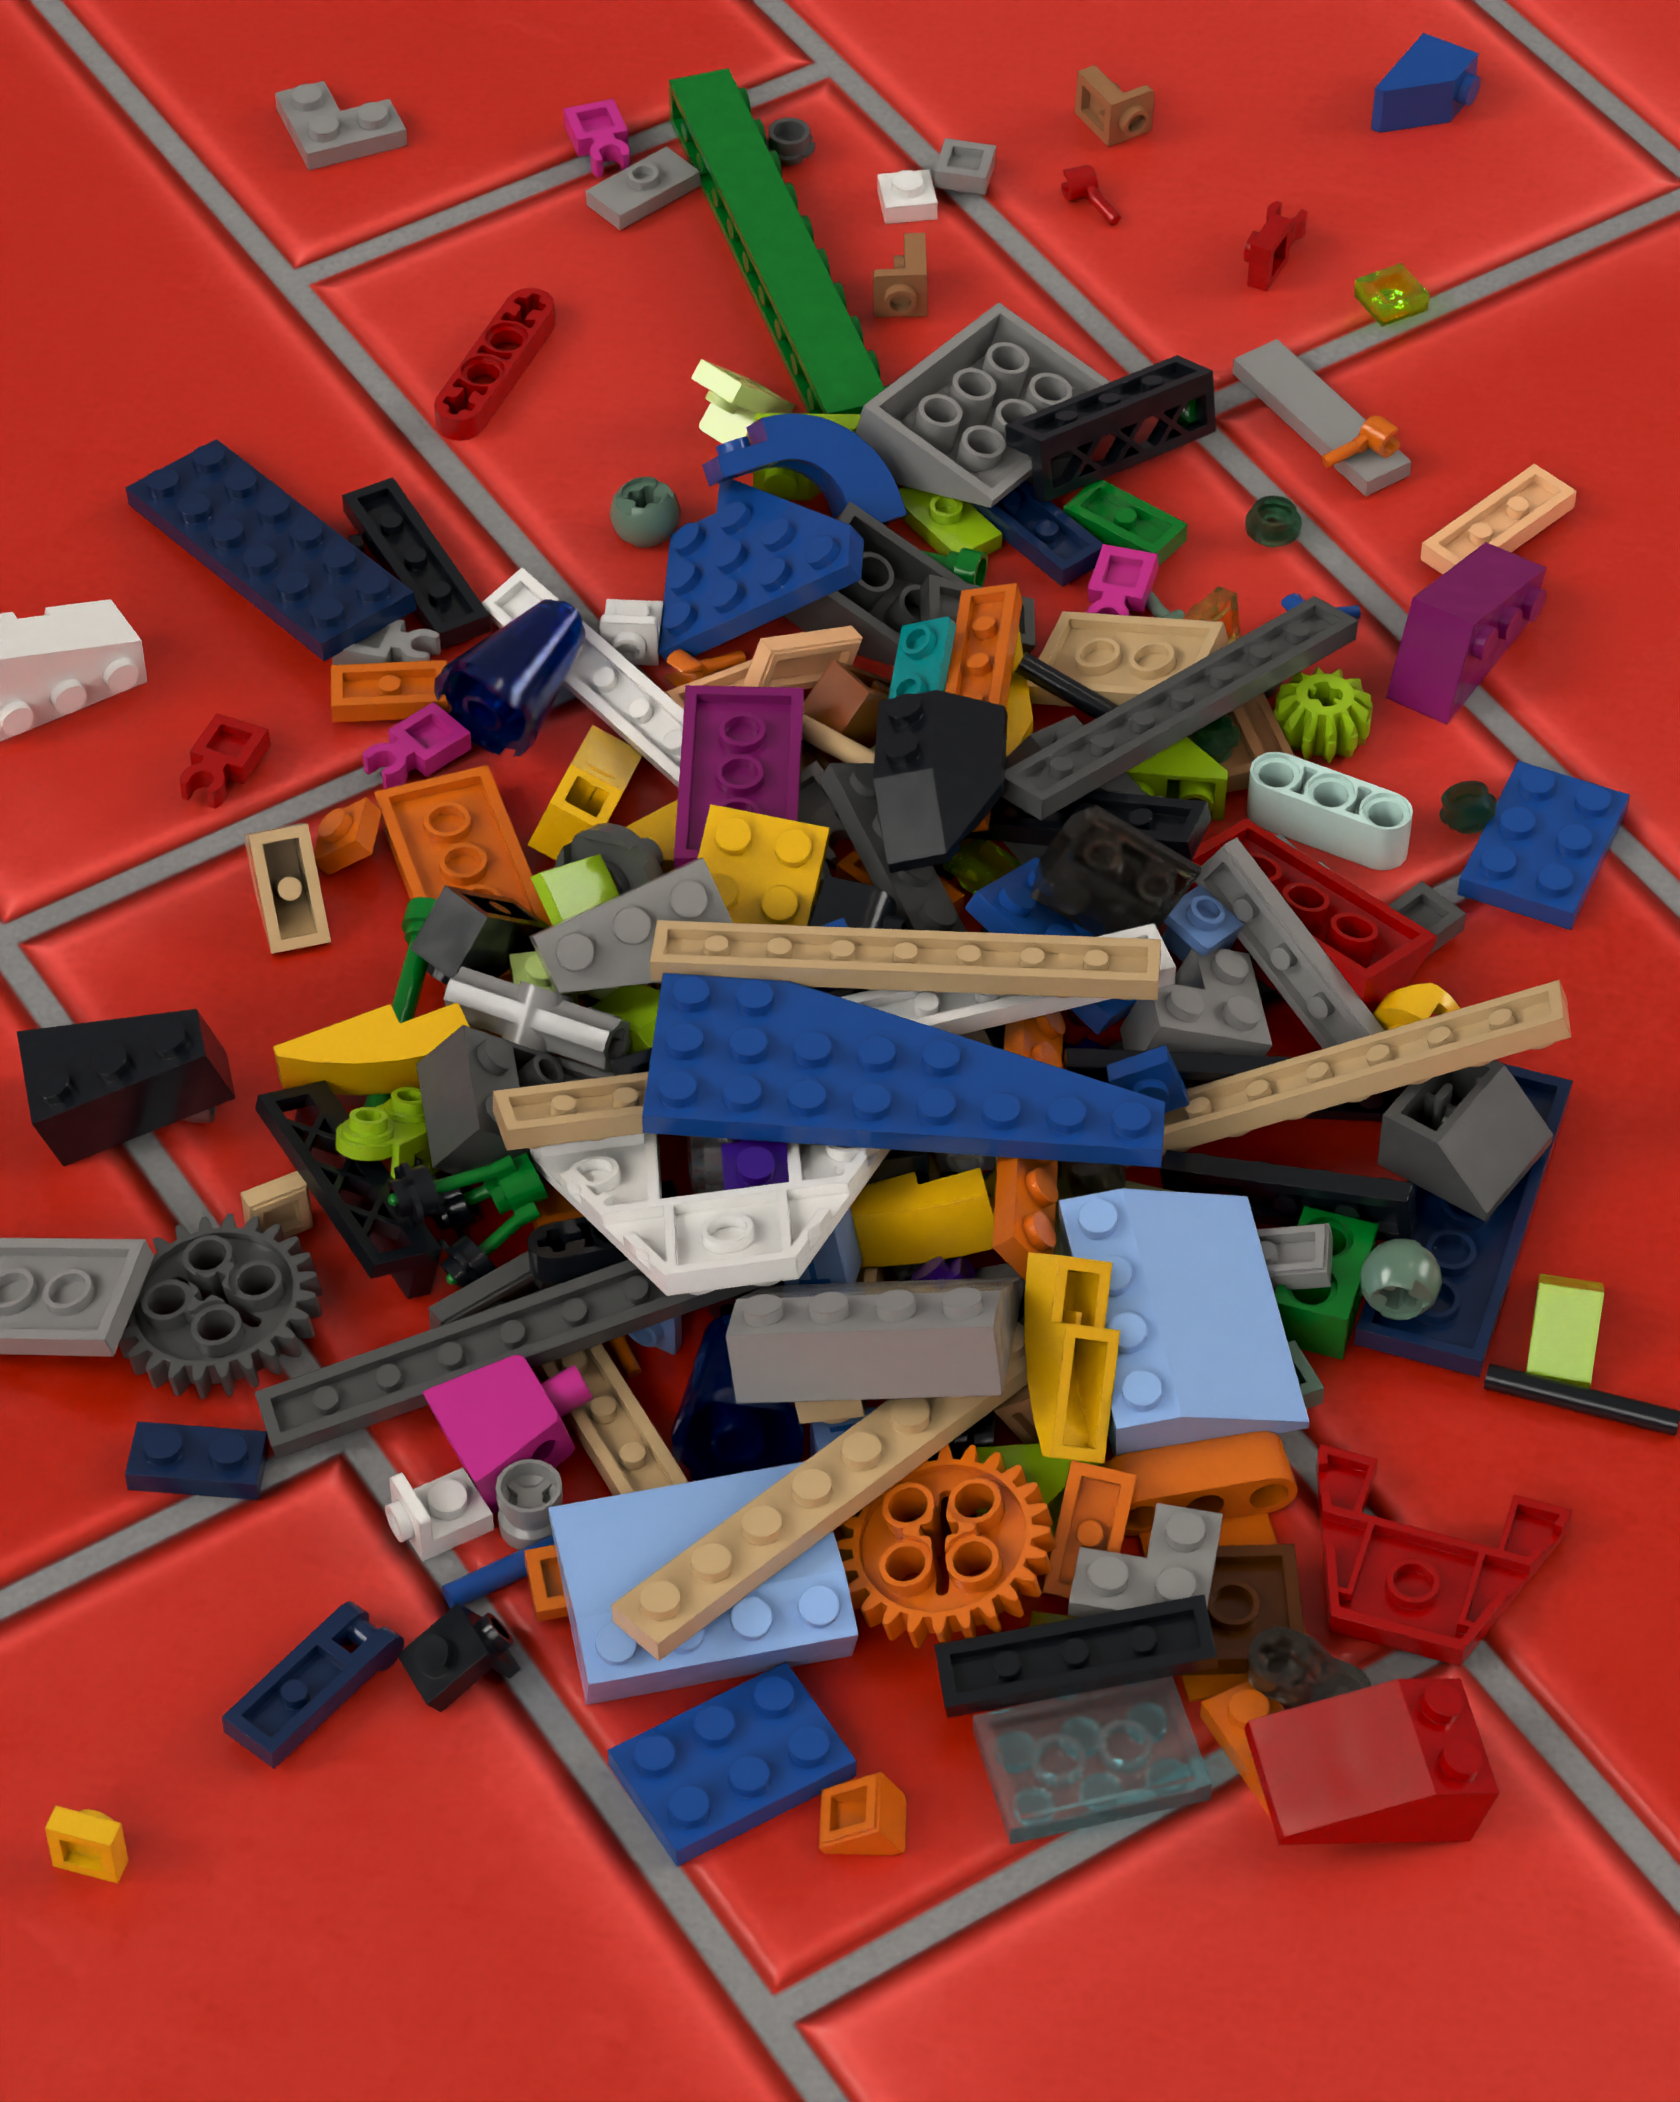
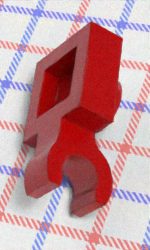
[1243,201,1307,292]

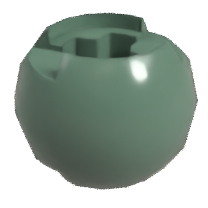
[609,477,681,548]
[1359,1238,1442,1320]

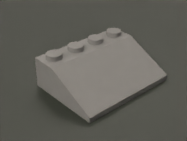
[856,302,1110,508]
[726,1277,1024,1404]

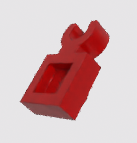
[180,713,271,809]

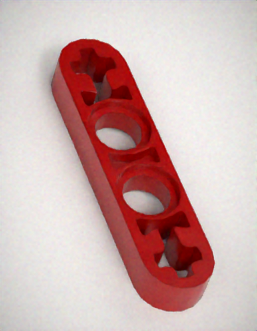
[434,288,555,441]

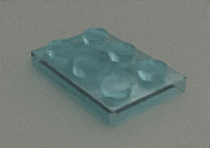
[972,1676,1212,1845]

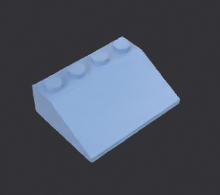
[1058,1188,1310,1457]
[548,1461,859,1705]

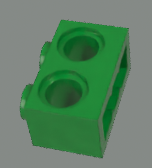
[1274,1206,1379,1360]

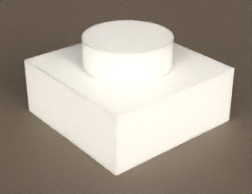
[877,169,938,224]

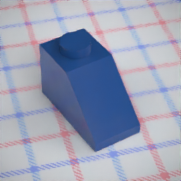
[1371,33,1481,133]

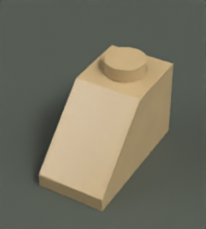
[243,823,331,954]

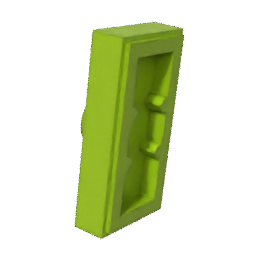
[899,486,1003,556]

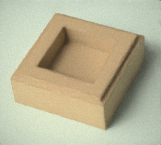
[240,1171,314,1238]

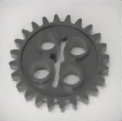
[119,1214,323,1399]

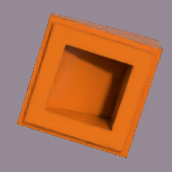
[819,1772,907,1856]

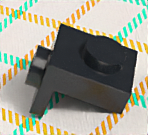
[397,1603,520,1712]

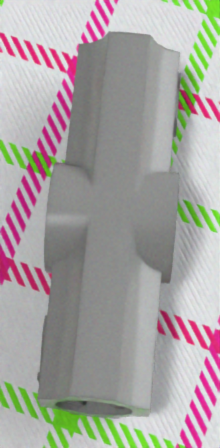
[443,966,631,1073]

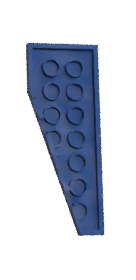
[642,973,1165,1168]

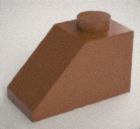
[803,659,892,758]

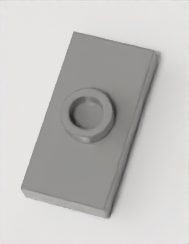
[586,146,701,230]

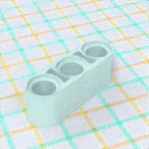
[1246,752,1413,870]

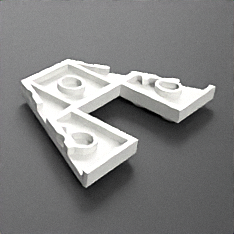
[530,1133,890,1296]

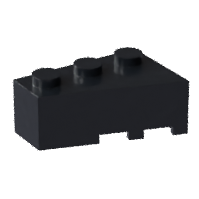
[17,1009,236,1166]

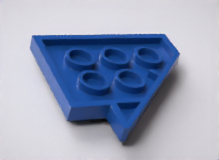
[658,479,864,667]

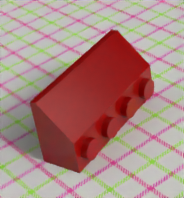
[1159,818,1437,1014]

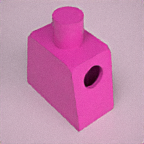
[422,1355,593,1514]

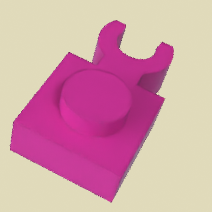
[563,99,630,177]
[1086,544,1159,616]
[363,702,472,789]

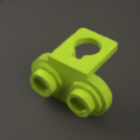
[335,1087,439,1179]

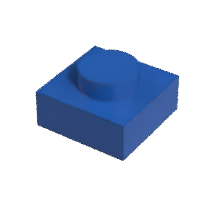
[1106,1045,1189,1113]

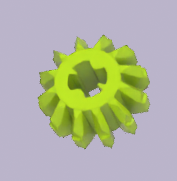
[1274,666,1373,764]

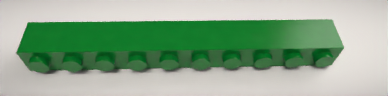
[669,68,890,414]

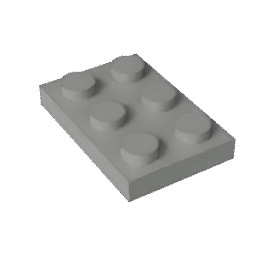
[0,1238,154,1357]

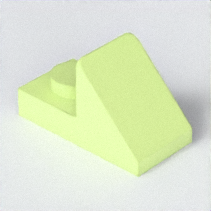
[691,359,795,444]

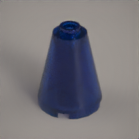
[434,599,586,757]
[672,1314,804,1481]

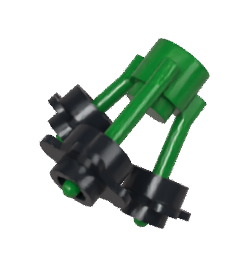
[388,1152,549,1289]

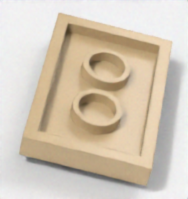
[1027,611,1228,707]

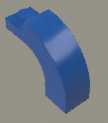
[702,413,907,525]

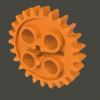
[836,1444,1056,1648]

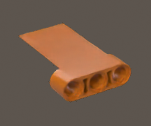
[1101,1431,1321,1702]

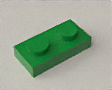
[1063,479,1188,566]

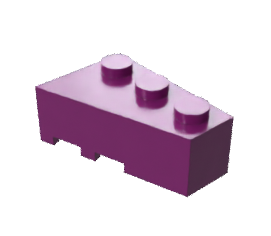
[1386,542,1546,725]

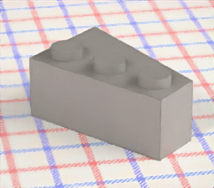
[529,858,733,993]

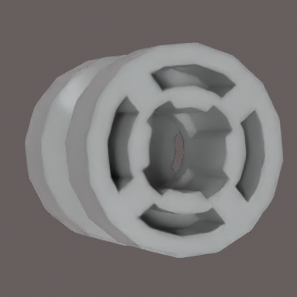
[495,1459,563,1550]

